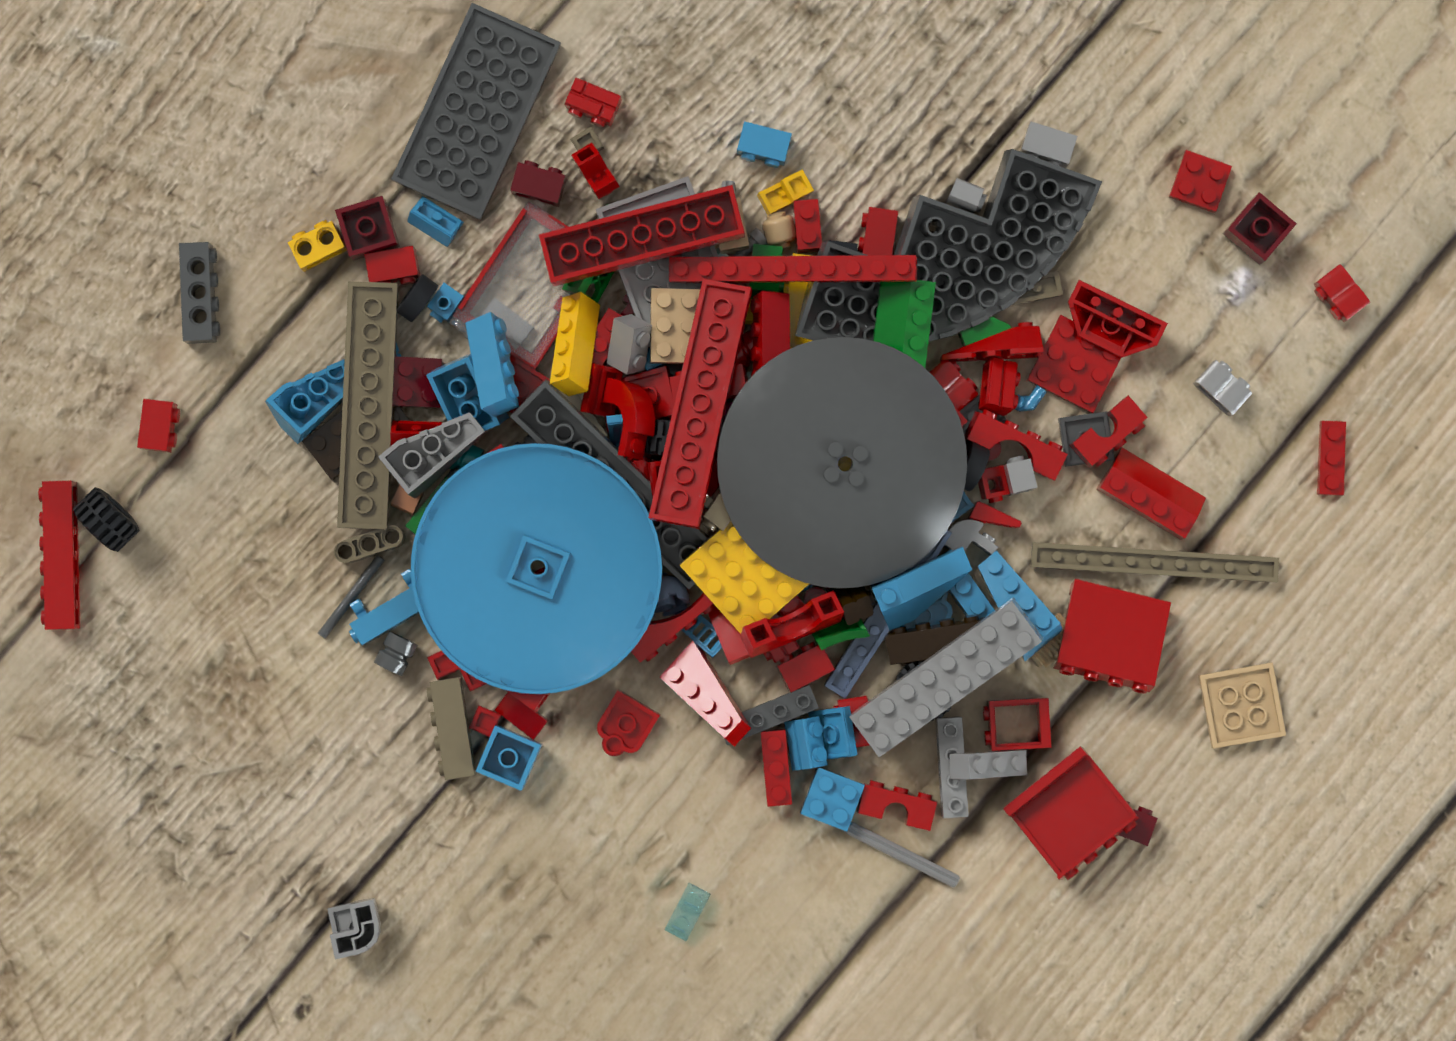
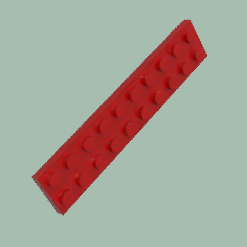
[648,279,752,529]

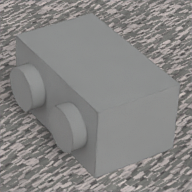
[1020,121,1078,168]
[607,314,652,375]
[1004,456,1037,496]

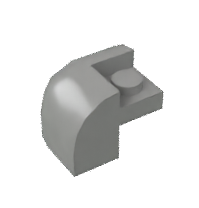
[327,898,381,960]

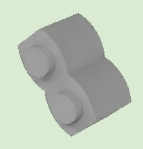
[946,178,987,214]
[1193,360,1252,416]

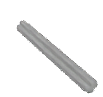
[846,822,960,887]

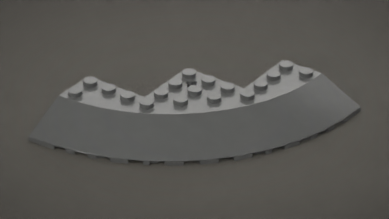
[795,149,1102,342]

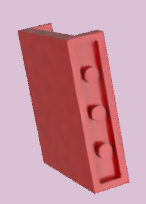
[1053,579,1171,694]
[1003,746,1139,881]

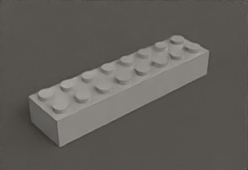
[850,597,1043,757]

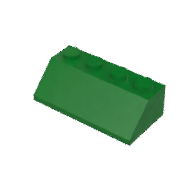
[873,280,936,368]

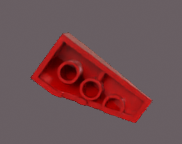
[940,322,1043,362]

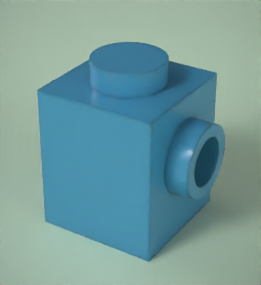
[427,283,464,323]

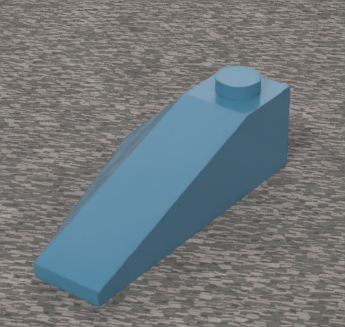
[265,359,345,444]
[871,546,972,630]

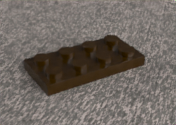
[302,406,410,481]

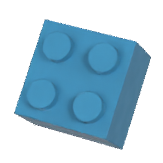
[475,725,543,791]
[800,767,865,832]

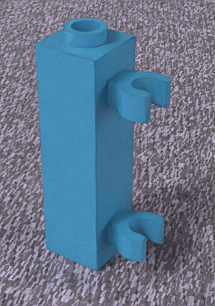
[349,569,419,645]

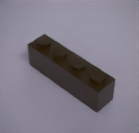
[885,614,985,665]

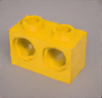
[287,220,347,272]

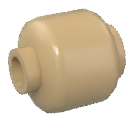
[762,211,796,248]

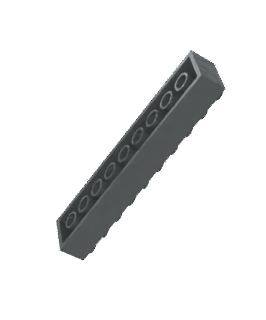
[510,379,710,589]

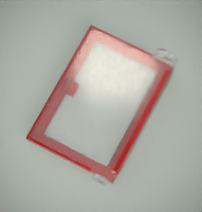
[449,200,591,370]

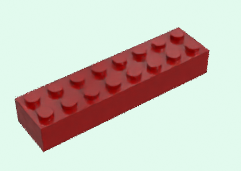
[539,185,745,287]

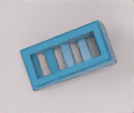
[681,614,722,658]

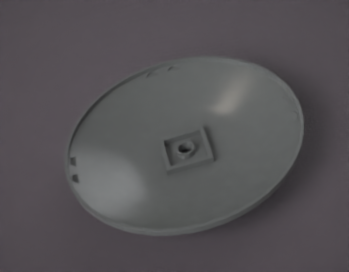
[717,337,967,588]

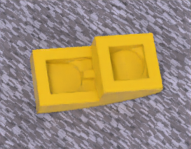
[757,169,814,215]

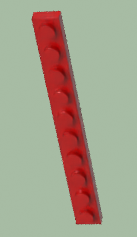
[669,255,917,283]

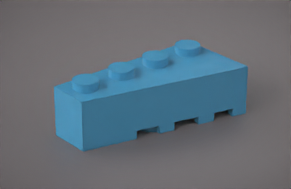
[978,550,1063,661]

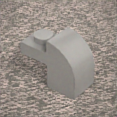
[944,520,998,555]

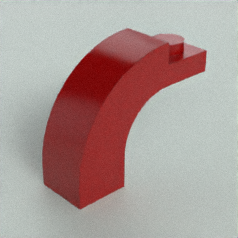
[602,378,655,460]

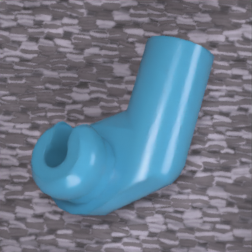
[1015,385,1047,412]

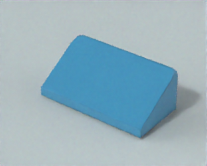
[407,196,464,247]

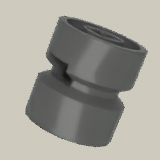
[374,631,418,676]

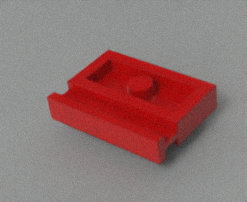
[580,363,623,417]

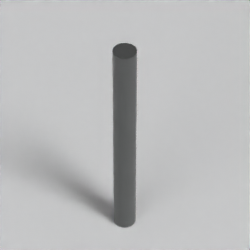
[318,555,385,639]

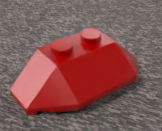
[1068,280,1168,358]

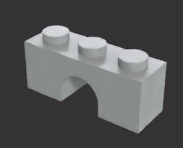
[949,750,1027,779]

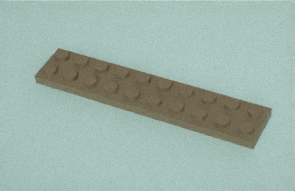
[337,281,399,530]

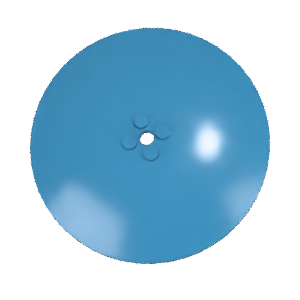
[411,443,662,694]

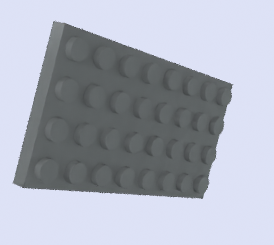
[391,3,561,221]

